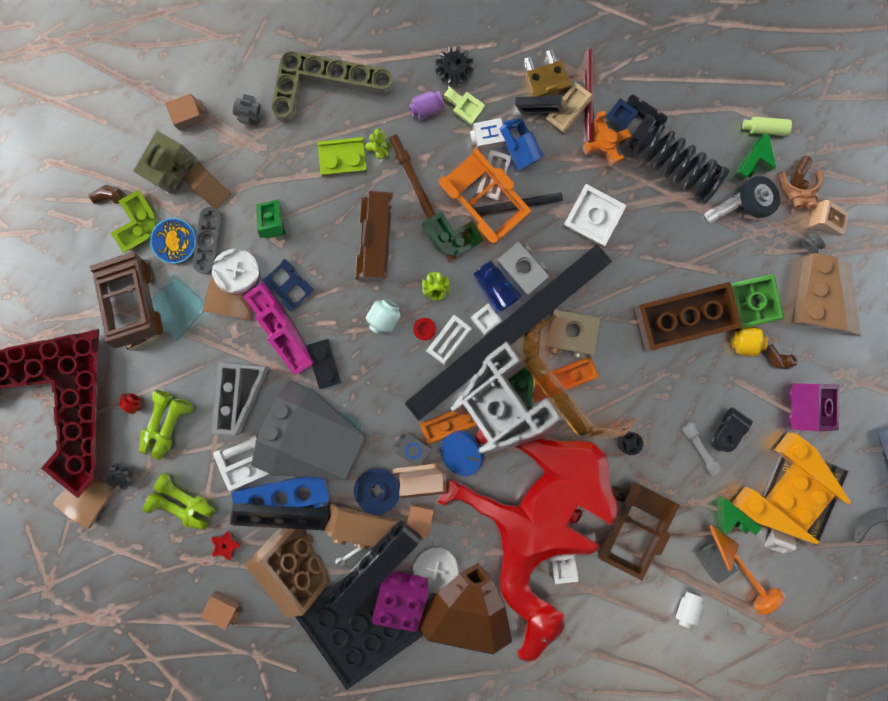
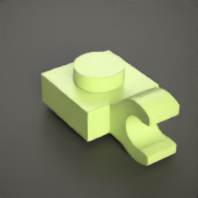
[444,87,485,125]

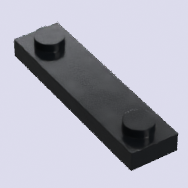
[230,503,328,531]

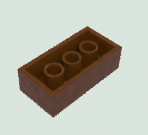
[634,282,742,351]

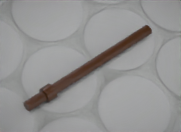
[389,134,457,263]

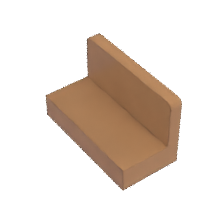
[393,464,446,498]

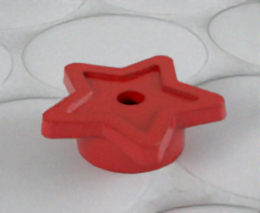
[211,530,240,561]

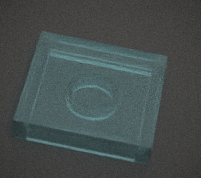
[152,275,204,340]

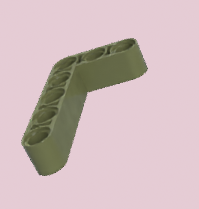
[272,51,394,123]

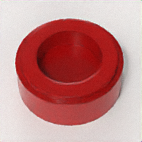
[413,317,436,341]

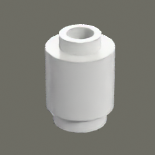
[675,592,705,629]

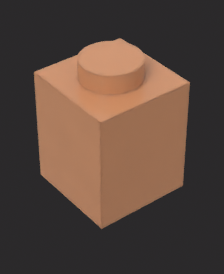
[165,94,205,130]
[407,503,434,540]
[200,591,240,630]

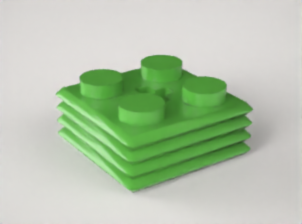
[731,274,784,329]

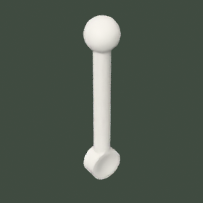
[335,548,363,567]

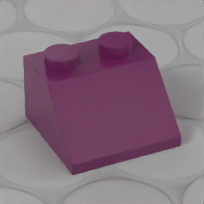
[789,383,840,432]

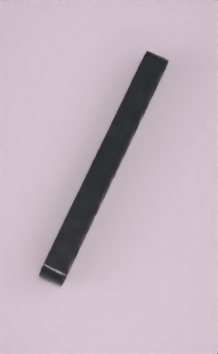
[404,244,612,421]

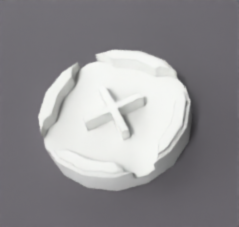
[212,249,259,294]
[413,546,459,594]

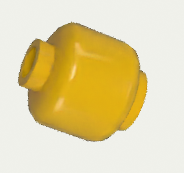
[732,327,768,357]

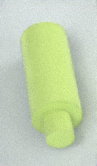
[742,116,792,137]

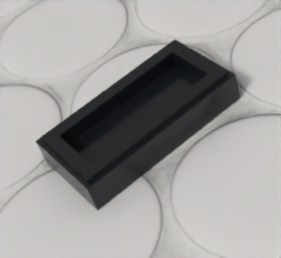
[515,96,566,113]

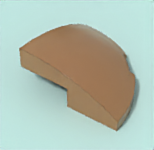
[203,276,252,321]
[53,480,117,529]

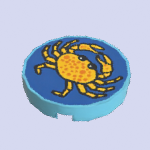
[150,218,197,264]

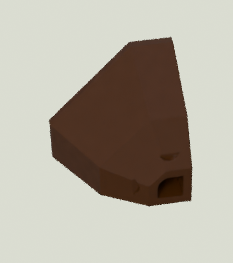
[418,563,512,655]

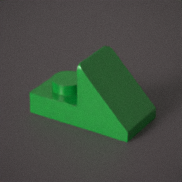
[733,133,776,181]
[256,199,286,239]
[717,496,762,535]

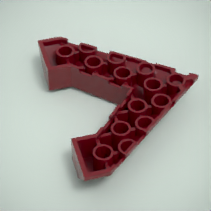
[0,329,100,498]

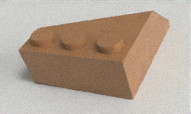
[792,253,861,336]
[245,528,330,618]

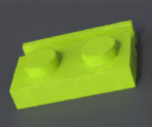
[317,137,367,176]

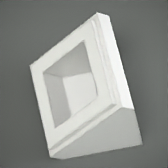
[764,528,797,555]

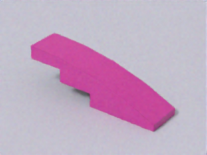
[243,282,314,375]

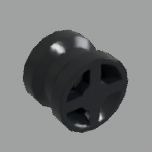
[617,431,643,456]
[106,463,134,490]

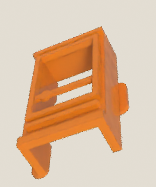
[439,147,531,244]

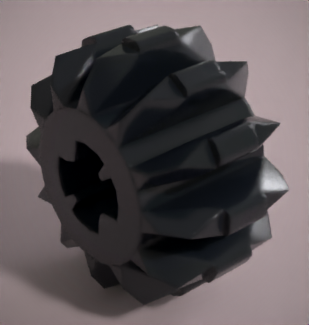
[435,46,474,86]

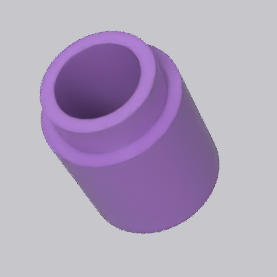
[409,90,444,120]

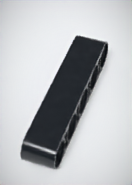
[325,520,421,618]

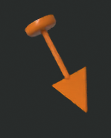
[710,526,785,615]

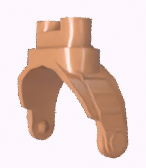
[779,170,824,210]

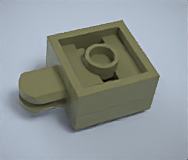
[133,130,193,193]

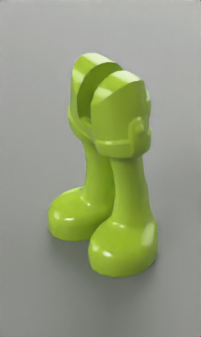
[139,389,194,461]
[142,472,216,531]

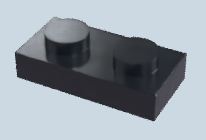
[306,339,342,389]

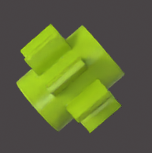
[422,272,450,301]

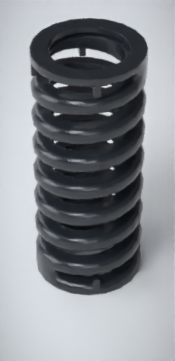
[623,113,730,205]

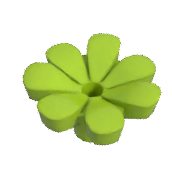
[366,128,392,159]

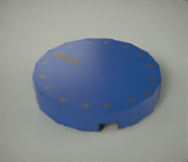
[440,431,485,476]

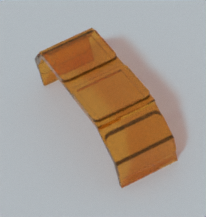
[523,314,637,440]

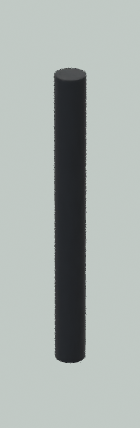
[473,192,563,216]

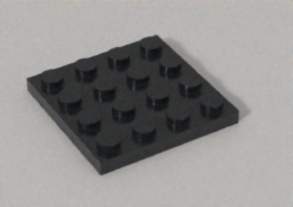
[295,574,423,690]

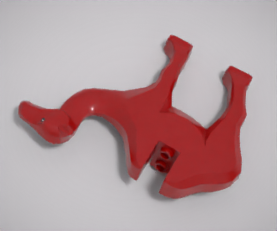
[438,429,619,661]

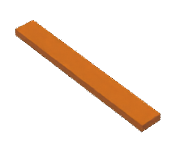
[419,356,599,445]

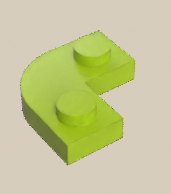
[111,190,155,253]

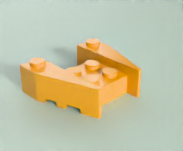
[732,432,851,545]

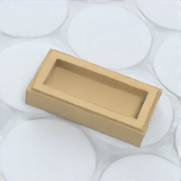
[546,82,594,134]

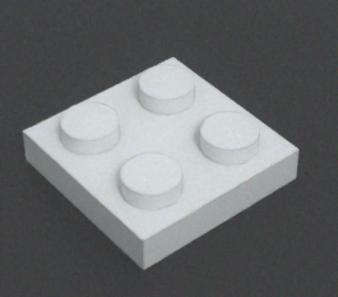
[563,184,627,247]

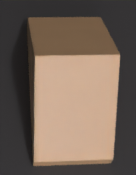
[808,200,849,235]

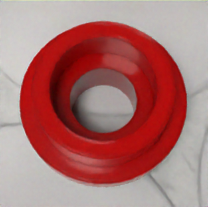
[119,393,143,414]

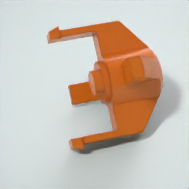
[582,110,631,166]

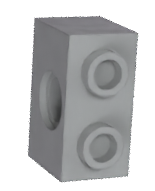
[496,241,549,296]

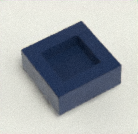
[605,98,638,131]

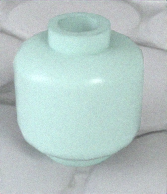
[366,299,401,334]

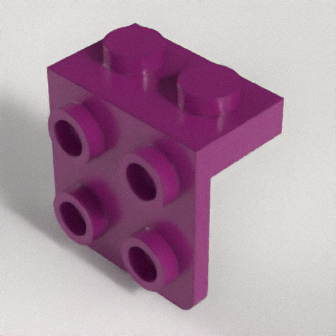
[372,570,428,632]

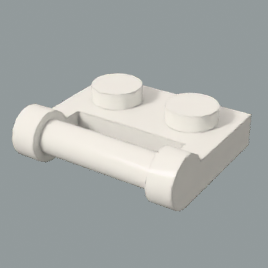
[213,434,269,491]

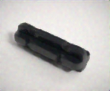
[626,94,668,126]

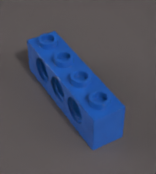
[231,477,331,508]

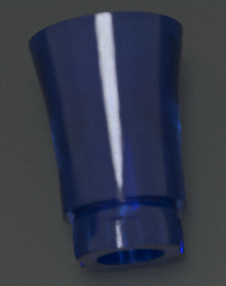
[474,261,523,314]

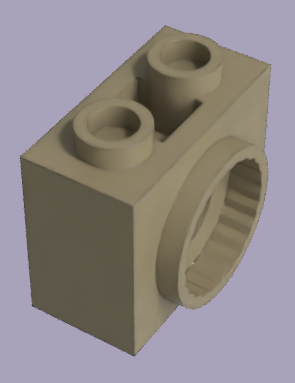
[546,310,601,359]

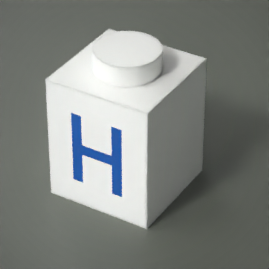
[470,118,505,151]

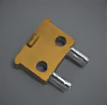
[524,50,572,97]

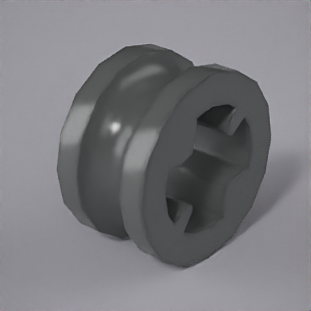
[801,232,825,254]

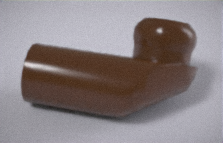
[792,156,813,190]
[88,185,124,204]
[763,344,798,370]

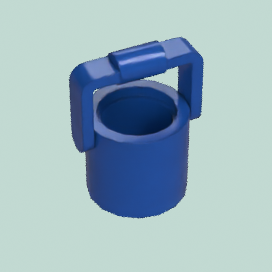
[500,118,545,171]

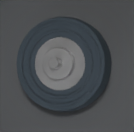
[740,176,780,218]

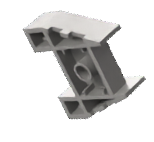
[451,342,567,455]

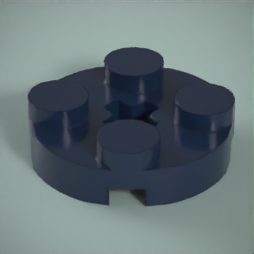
[354,468,400,515]

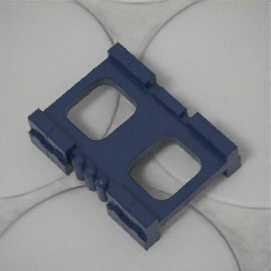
[261,259,314,312]

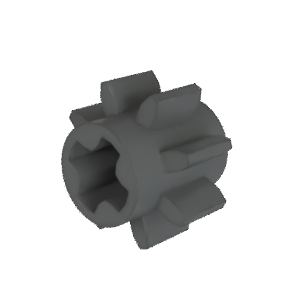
[233,94,261,125]

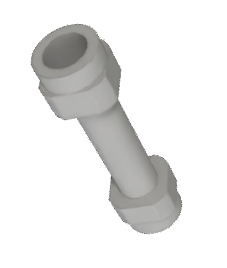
[681,422,723,476]

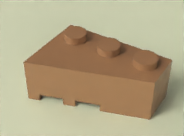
[324,501,400,549]

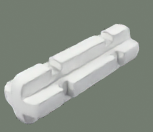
[704,192,742,223]

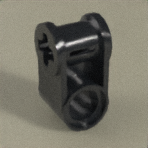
[711,407,753,452]

